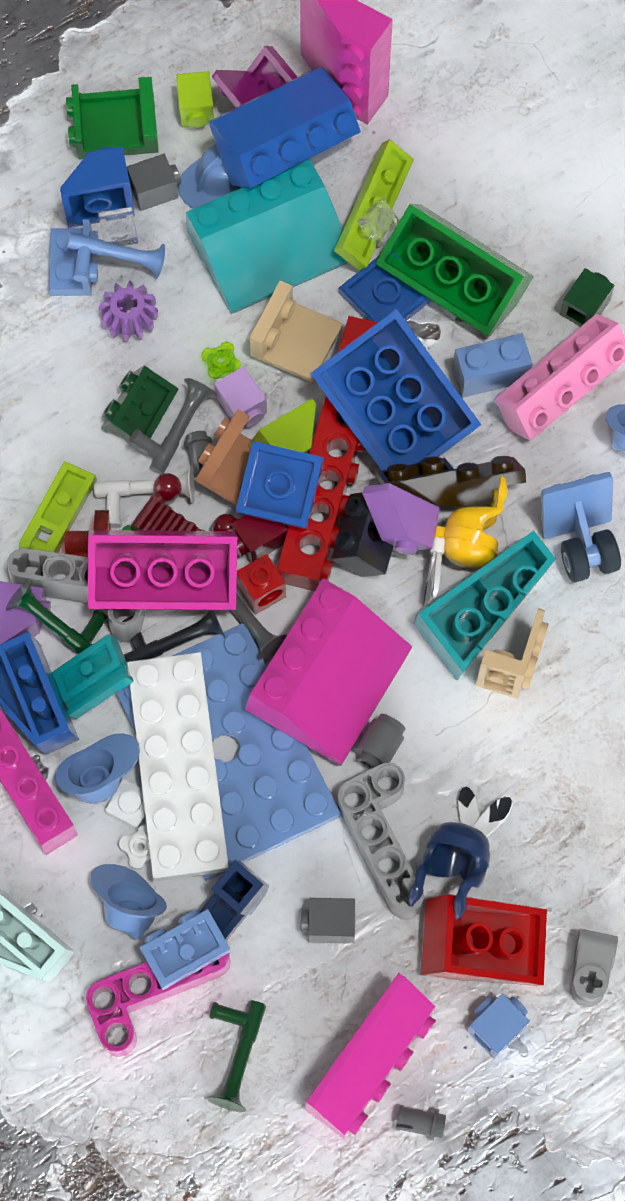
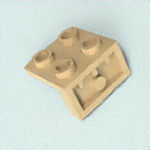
[249,281,342,382]
[476,608,549,699]

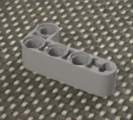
[7,548,146,641]
[338,763,424,920]

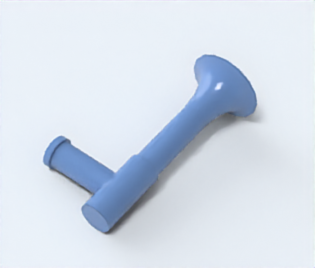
[66,232,165,282]

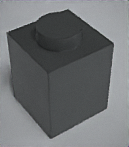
[127,153,182,211]
[301,898,355,944]

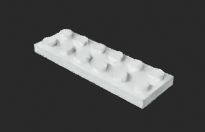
[127,652,229,882]

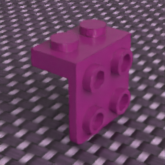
[212,46,297,107]

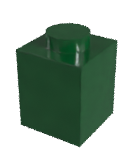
[560,268,615,327]

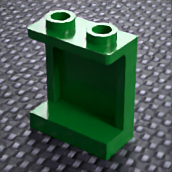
[66,76,159,160]

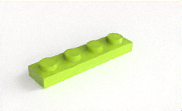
[334,139,414,270]

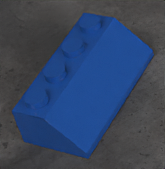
[208,67,361,188]

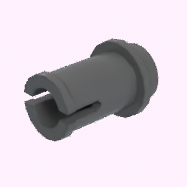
[184,431,212,478]
[396,1105,446,1141]

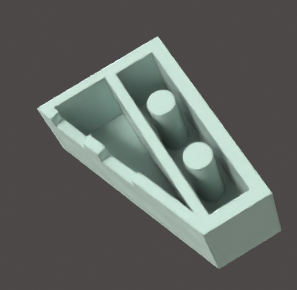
[0,888,75,982]

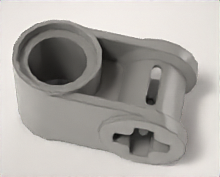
[571,928,618,1007]

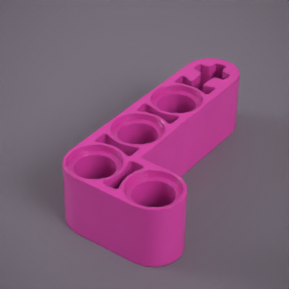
[86,953,231,1057]

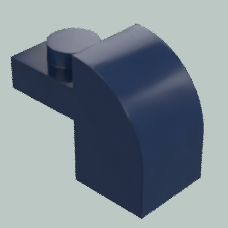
[199,860,269,941]

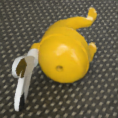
[424,476,508,607]

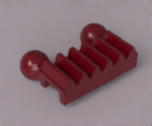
[131,473,238,531]

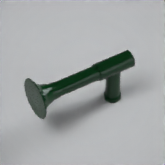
[6,579,108,654]
[207,1000,266,1112]

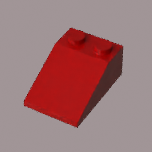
[421,894,547,986]

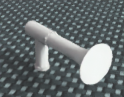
[94,466,195,529]

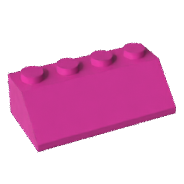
[88,530,237,610]
[306,973,436,1139]

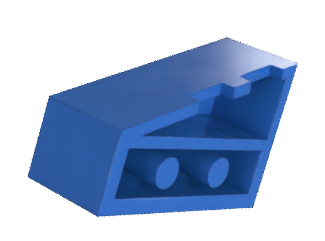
[0,632,79,755]

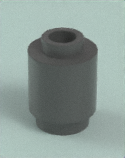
[355,713,406,769]

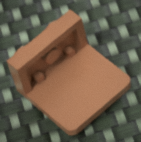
[195,409,251,506]

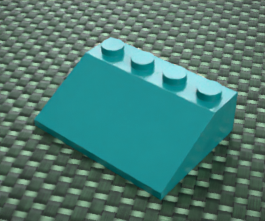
[186,159,349,314]

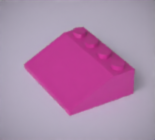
[300,0,393,125]
[245,578,412,766]

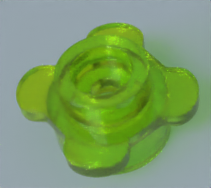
[201,341,241,379]

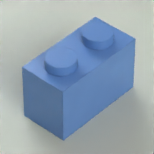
[453,333,533,398]

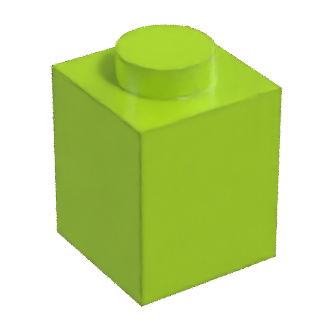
[176,71,214,128]

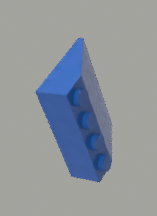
[310,309,482,470]

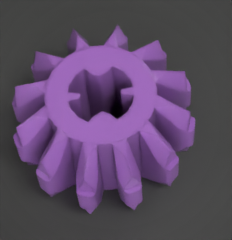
[99,281,158,342]

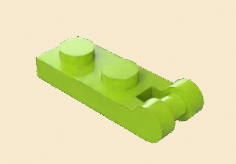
[19,461,97,553]

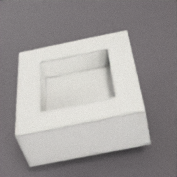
[105,779,146,831]

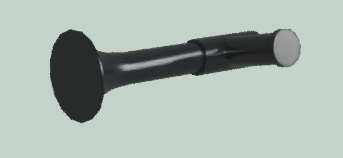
[122,610,226,665]

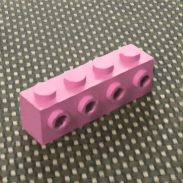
[495,314,625,441]

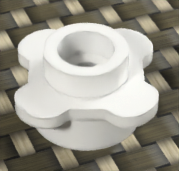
[119,825,151,869]

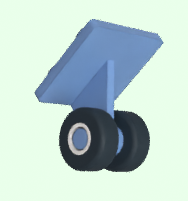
[541,472,621,582]

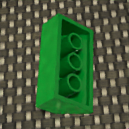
[375,204,534,337]

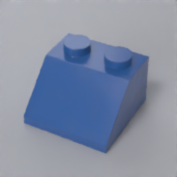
[60,146,135,228]

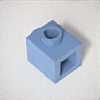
[467,993,530,1059]

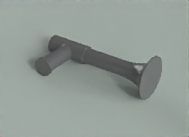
[129,378,217,475]
[232,593,287,661]

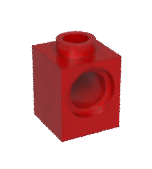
[237,554,286,615]

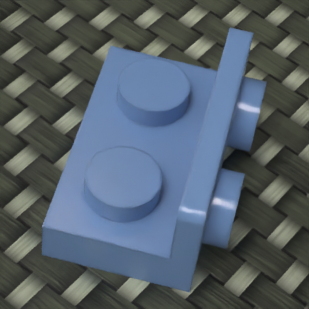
[49,219,99,296]
[140,909,231,990]

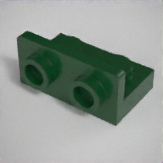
[101,365,179,449]

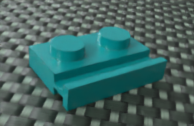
[52,634,134,719]

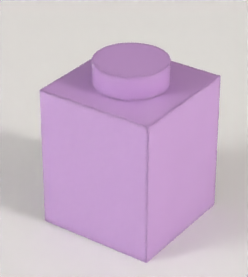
[214,366,267,427]

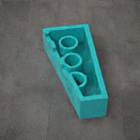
[413,530,556,680]

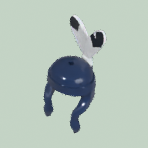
[408,787,513,920]

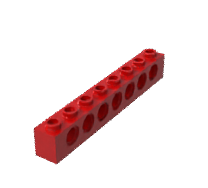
[277,315,378,591]

